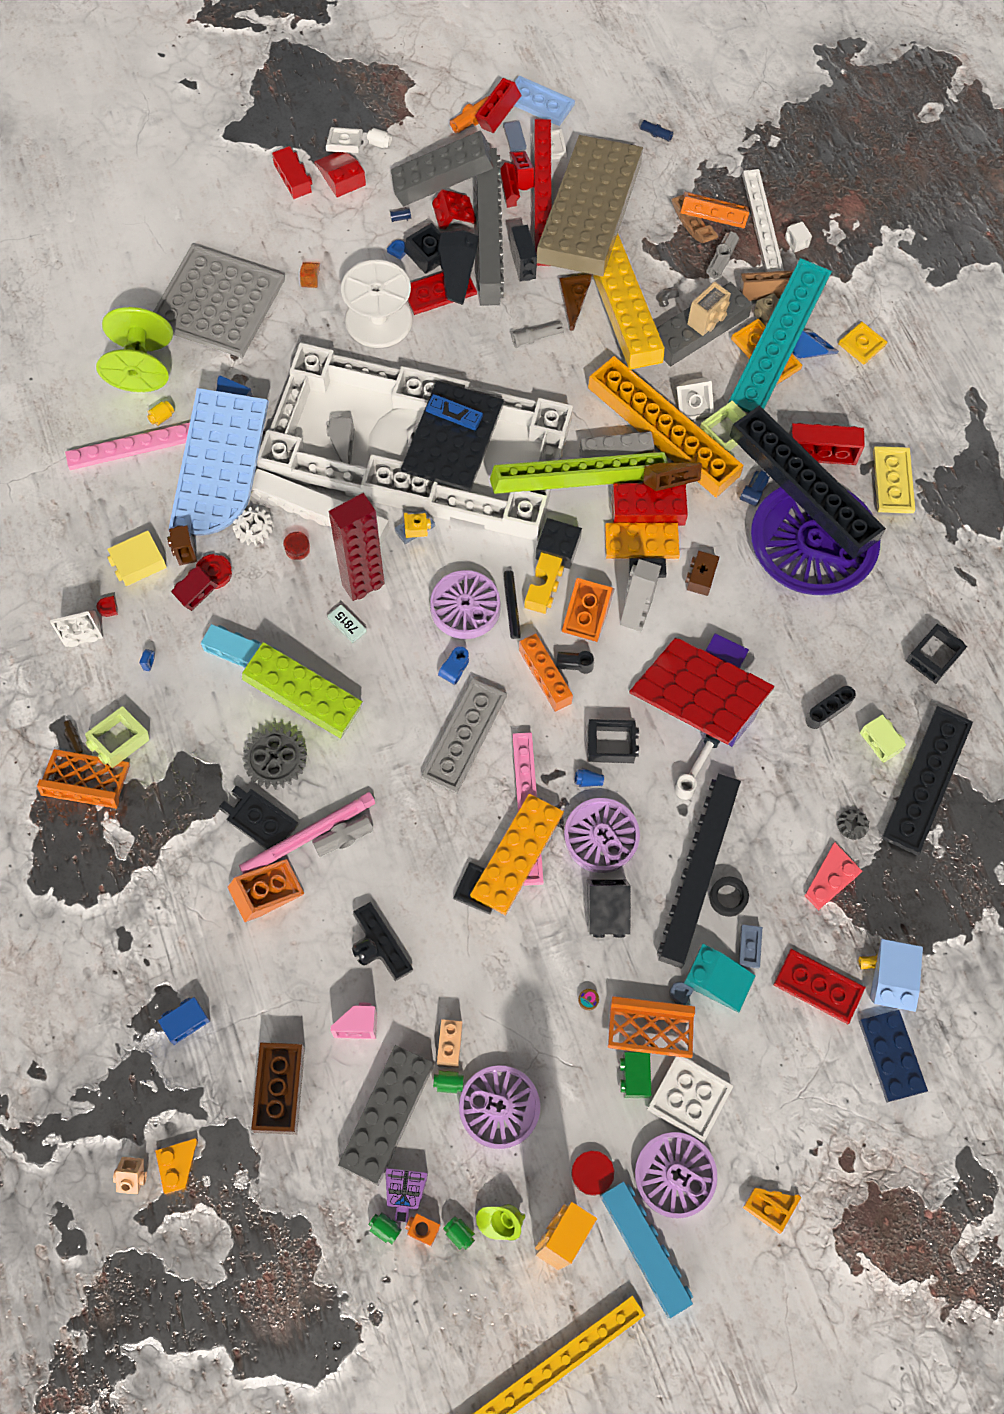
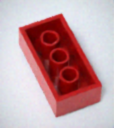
[789,423,865,465]
[611,483,688,526]

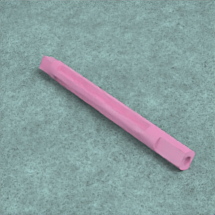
[239,792,375,874]

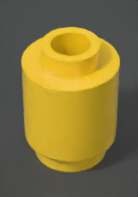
[147,401,175,426]

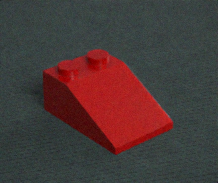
[314,152,366,198]

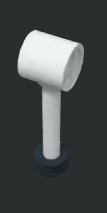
[675,734,720,800]

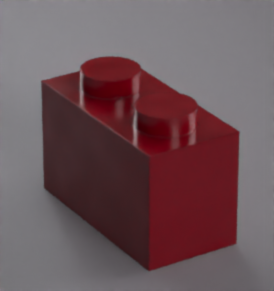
[171,565,218,611]

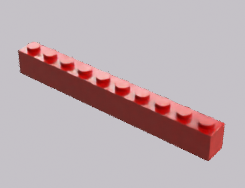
[534,119,552,266]

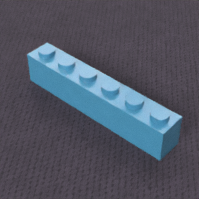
[600,1182,693,1319]

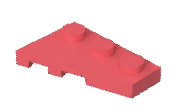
[805,842,863,911]

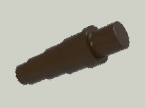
[64,720,83,754]

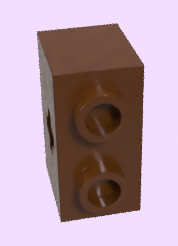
[685,550,720,596]

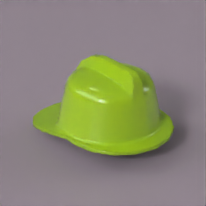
[476,1204,526,1241]

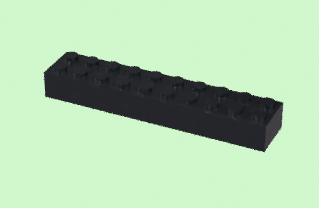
[730,405,886,559]

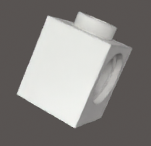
[785,222,812,253]

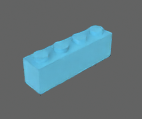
[201,624,277,668]

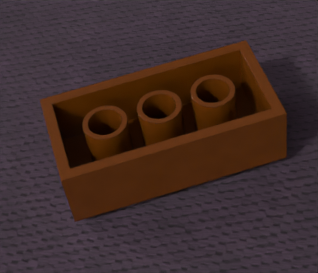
[251,1042,305,1135]

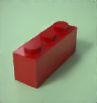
[475,78,522,134]
[272,146,313,199]

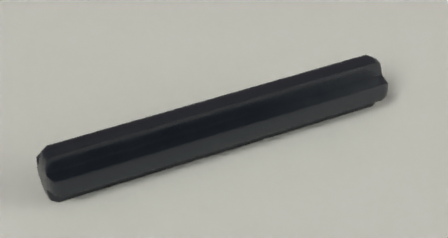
[504,570,521,639]

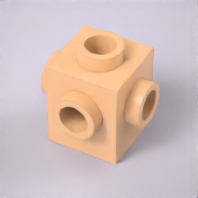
[113,1157,147,1194]

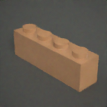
[739,270,794,301]

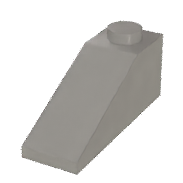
[327,418,355,464]

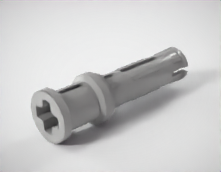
[511,322,564,348]

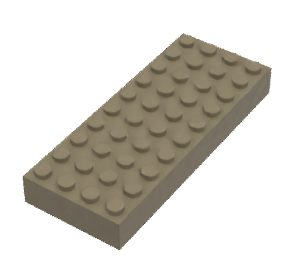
[537,135,643,276]

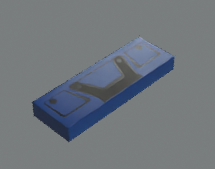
[426,394,483,431]

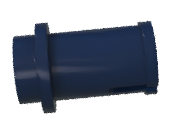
[390,207,411,222]

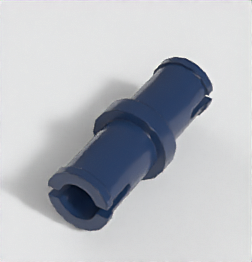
[640,120,674,142]

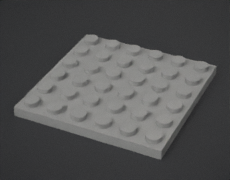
[153,245,285,358]

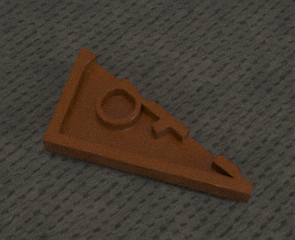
[559,274,592,331]

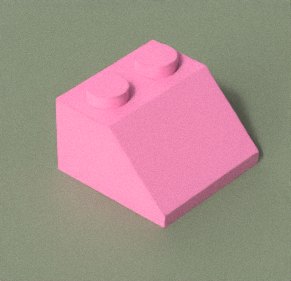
[331,1002,377,1039]

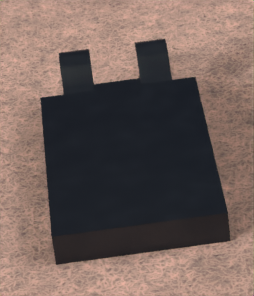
[219,785,298,850]

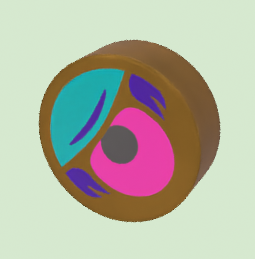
[578,989,599,1011]

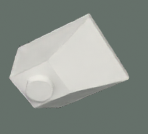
[676,377,714,420]

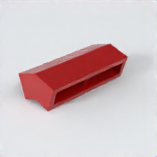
[500,162,520,208]

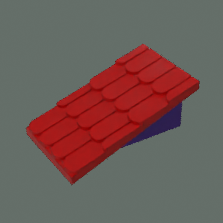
[629,638,775,747]

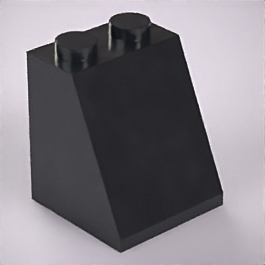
[587,879,631,938]

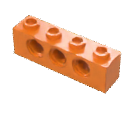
[519,633,573,712]

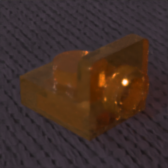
[300,262,320,288]

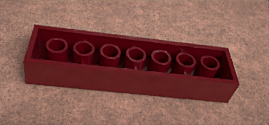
[328,493,385,601]

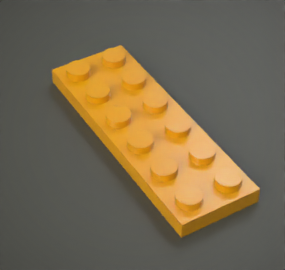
[470,794,564,916]

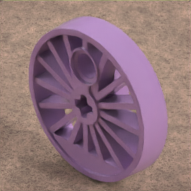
[430,570,501,639]
[564,798,640,873]
[459,1065,540,1149]
[635,1132,717,1218]

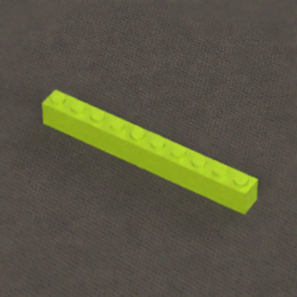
[490,452,668,494]

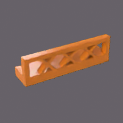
[680,191,749,228]

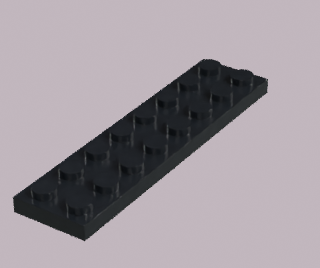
[881,706,973,856]

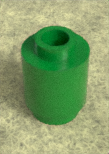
[433,1070,464,1094]
[368,1212,402,1245]
[443,1216,475,1250]

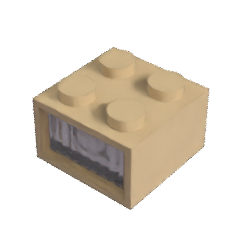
[687,282,731,336]

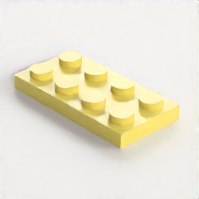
[873,447,915,513]

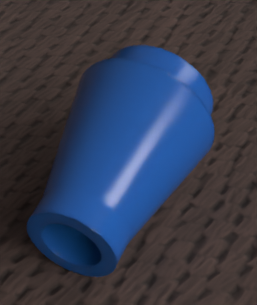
[574,768,604,787]

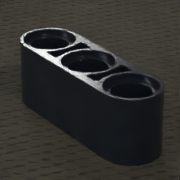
[806,686,856,729]

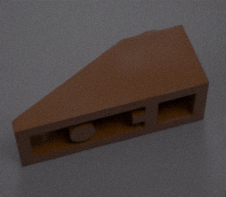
[644,462,702,491]

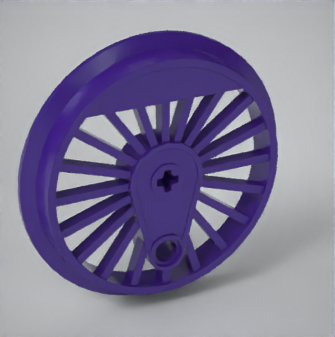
[751,487,881,595]

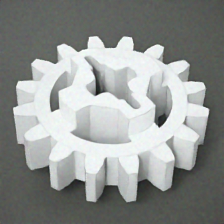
[232,507,273,546]

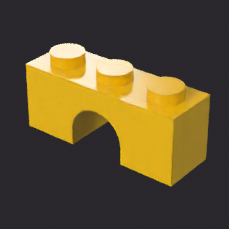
[524,552,564,614]

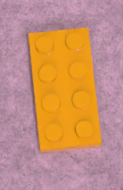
[731,318,803,385]
[605,523,680,559]

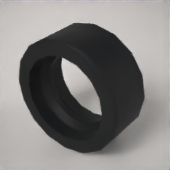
[709,876,749,917]

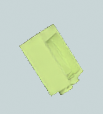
[700,401,746,452]
[85,706,149,768]

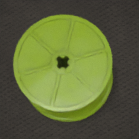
[96,307,173,392]

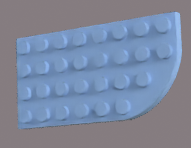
[168,388,269,536]

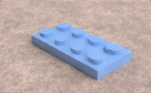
[514,76,575,126]

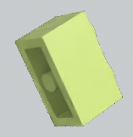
[860,714,906,763]

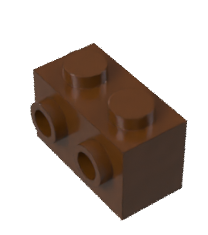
[167,525,198,566]

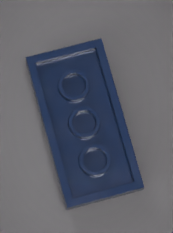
[859,1010,928,1103]

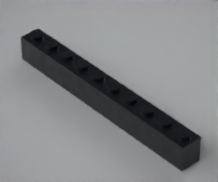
[657,773,741,969]

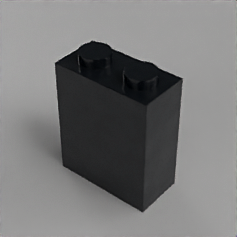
[510,224,537,282]

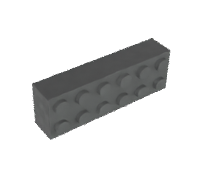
[391,130,493,207]
[657,282,753,367]
[338,1045,434,1186]

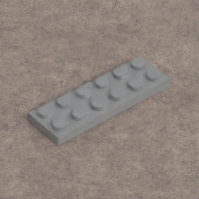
[422,679,507,794]

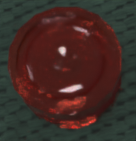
[283,532,310,560]

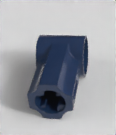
[740,470,770,507]

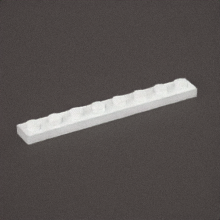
[742,169,784,272]

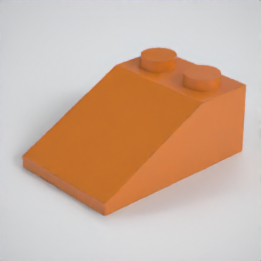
[561,578,615,642]
[227,859,304,922]

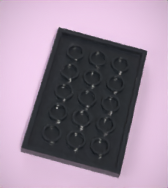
[401,380,504,492]

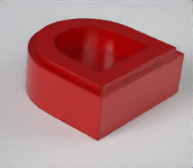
[96,596,118,617]

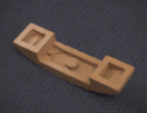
[672,195,718,243]

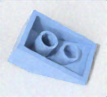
[870,939,923,1012]

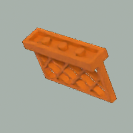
[37,749,130,809]
[608,996,695,1058]

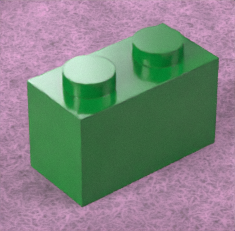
[619,1052,652,1098]

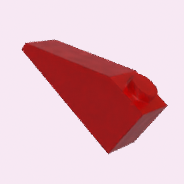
[509,151,534,191]

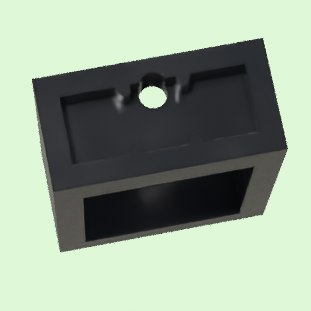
[906,623,968,684]
[588,719,639,764]

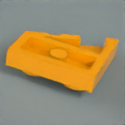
[155,1138,198,1194]
[743,1188,801,1234]

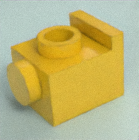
[404,513,431,538]

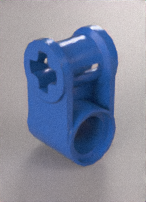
[438,647,469,685]

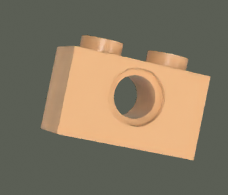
[437,1019,463,1068]

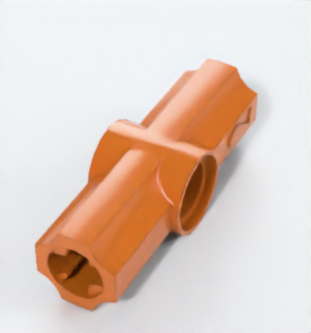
[450,96,489,133]

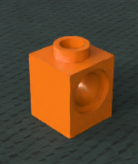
[405,1213,441,1247]

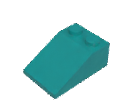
[684,944,756,1013]

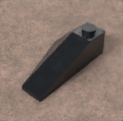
[438,230,479,305]

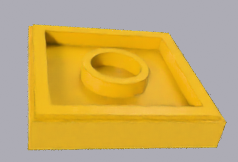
[838,322,887,365]

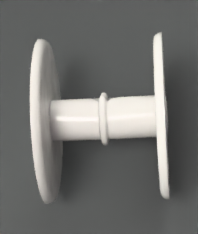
[341,260,413,348]

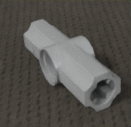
[706,231,739,279]
[312,815,373,857]

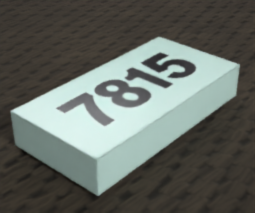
[327,605,367,643]

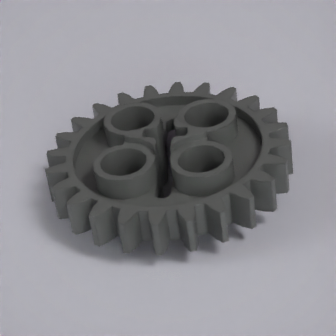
[242,727,307,790]

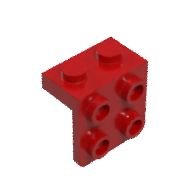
[432,189,476,230]

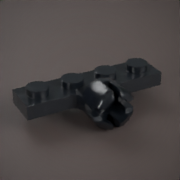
[352,902,413,981]

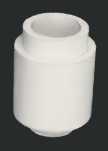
[367,128,392,149]

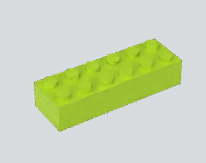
[242,642,363,739]

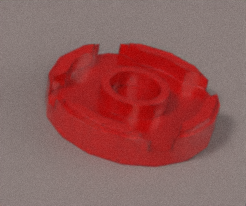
[196,554,232,589]
[571,1151,615,1196]

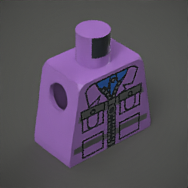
[386,1168,428,1222]

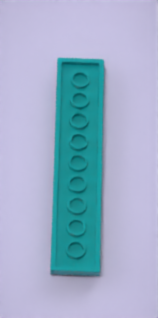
[728,258,832,413]

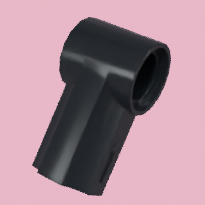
[556,651,594,674]

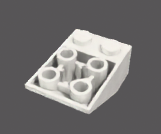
[50,610,103,647]

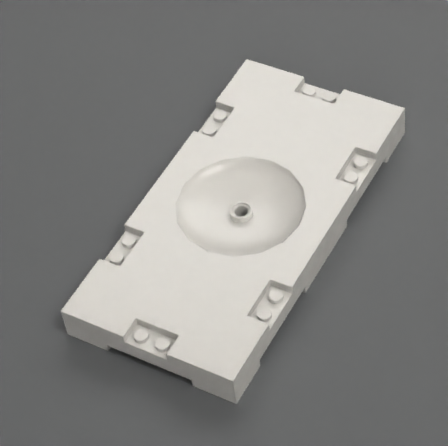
[257,343,573,541]

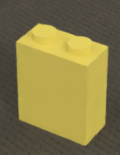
[107,531,167,586]

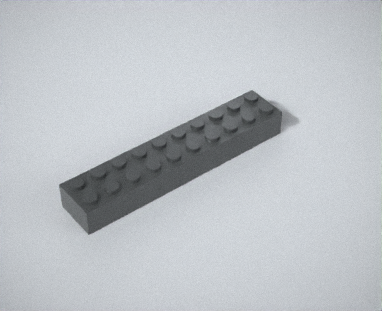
[477,148,504,306]

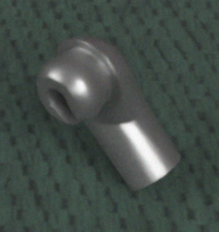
[658,288,679,307]

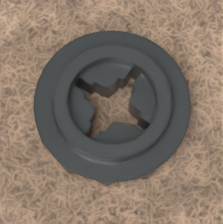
[838,809,870,840]

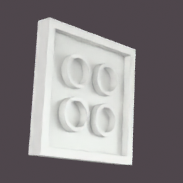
[647,1057,733,1143]

